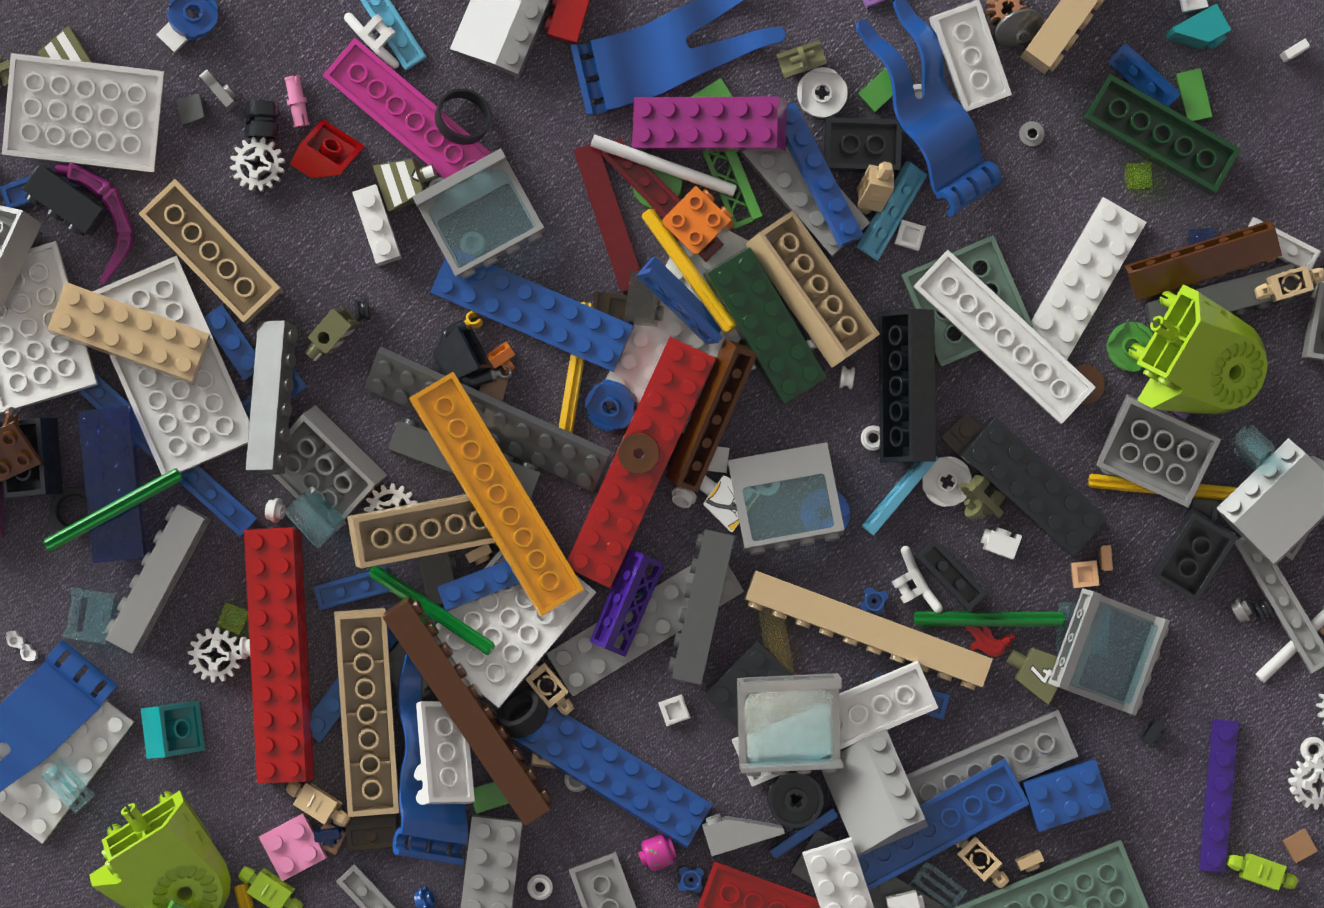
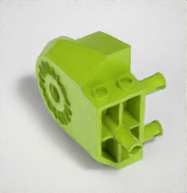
[1129,285,1268,414]
[89,791,231,908]

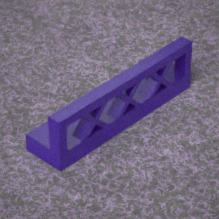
[589,549,665,657]

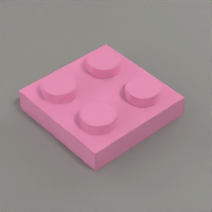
[259,813,328,881]

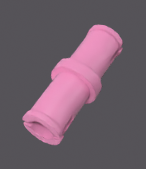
[284,75,310,128]

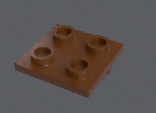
[0,407,43,482]

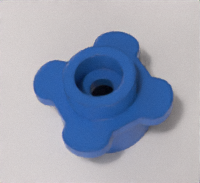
[860,587,888,615]
[678,866,704,893]
[414,886,436,908]

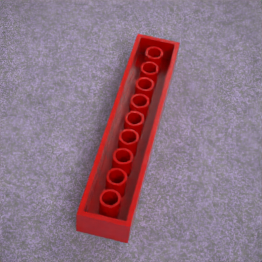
[567,336,716,588]
[244,527,314,784]

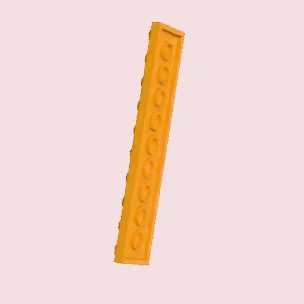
[409,372,584,616]

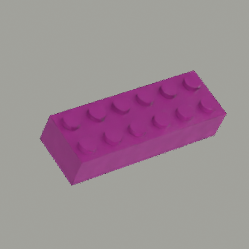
[632,97,788,152]

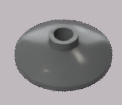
[995,9,1043,47]

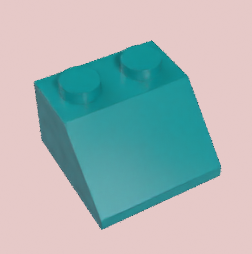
[1165,4,1231,50]
[141,701,205,759]

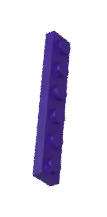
[1199,719,1239,873]

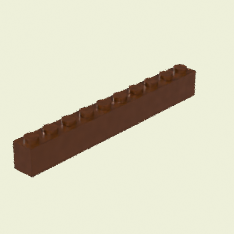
[382,596,552,826]

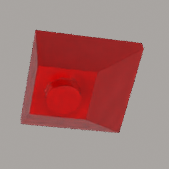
[290,119,364,178]

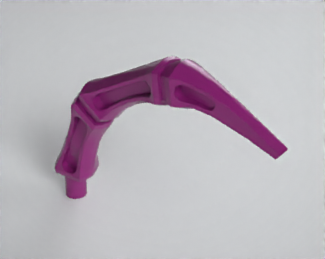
[55,162,134,285]

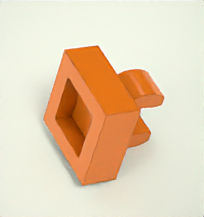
[486,341,515,373]

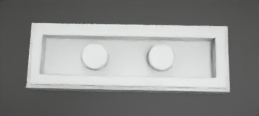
[1248,217,1321,273]

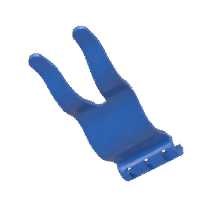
[570,0,786,116]
[856,0,1002,217]
[0,640,119,792]
[393,653,472,866]

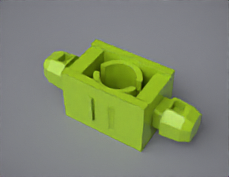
[1227,853,1298,891]
[238,866,304,908]

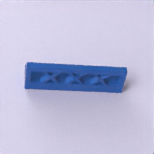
[636,256,723,345]

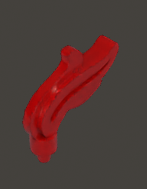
[964,626,1016,657]

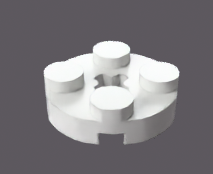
[797,67,847,119]
[922,457,972,507]

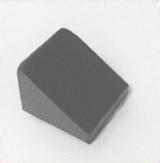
[177,93,207,125]

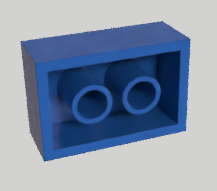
[1020,759,1111,832]

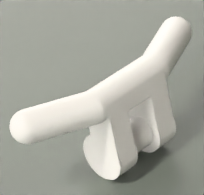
[344,13,399,69]
[891,546,943,613]

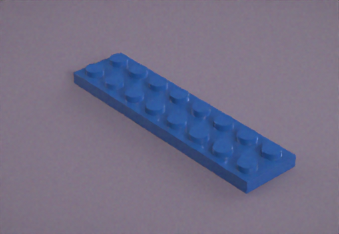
[430,247,634,372]
[514,700,713,848]
[858,759,1029,890]

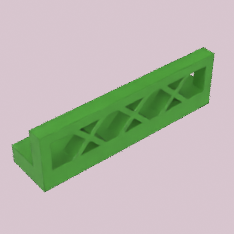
[702,151,762,229]

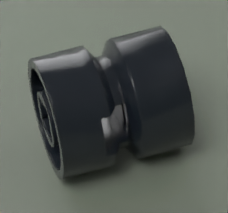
[245,100,279,139]

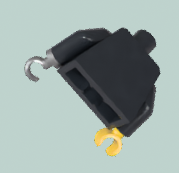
[432,311,512,387]

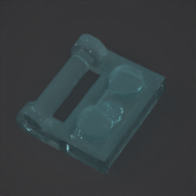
[62,587,116,644]

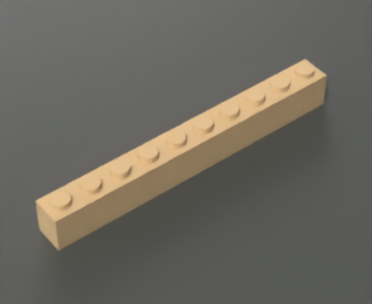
[744,571,993,690]

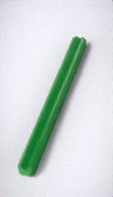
[44,468,183,551]
[369,565,495,655]
[914,611,1065,627]

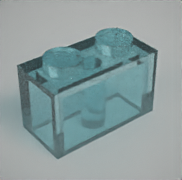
[1234,425,1275,471]
[284,486,346,549]

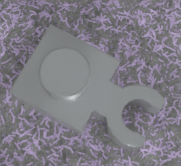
[199,69,237,111]

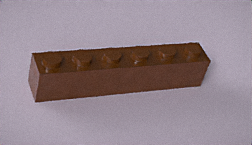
[1125,220,1282,301]
[666,338,758,493]

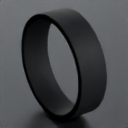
[435,89,492,145]

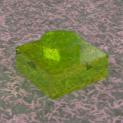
[1125,162,1152,189]
[216,602,248,635]

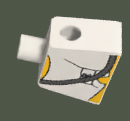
[700,475,760,533]

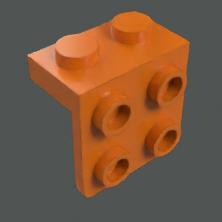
[662,186,734,255]

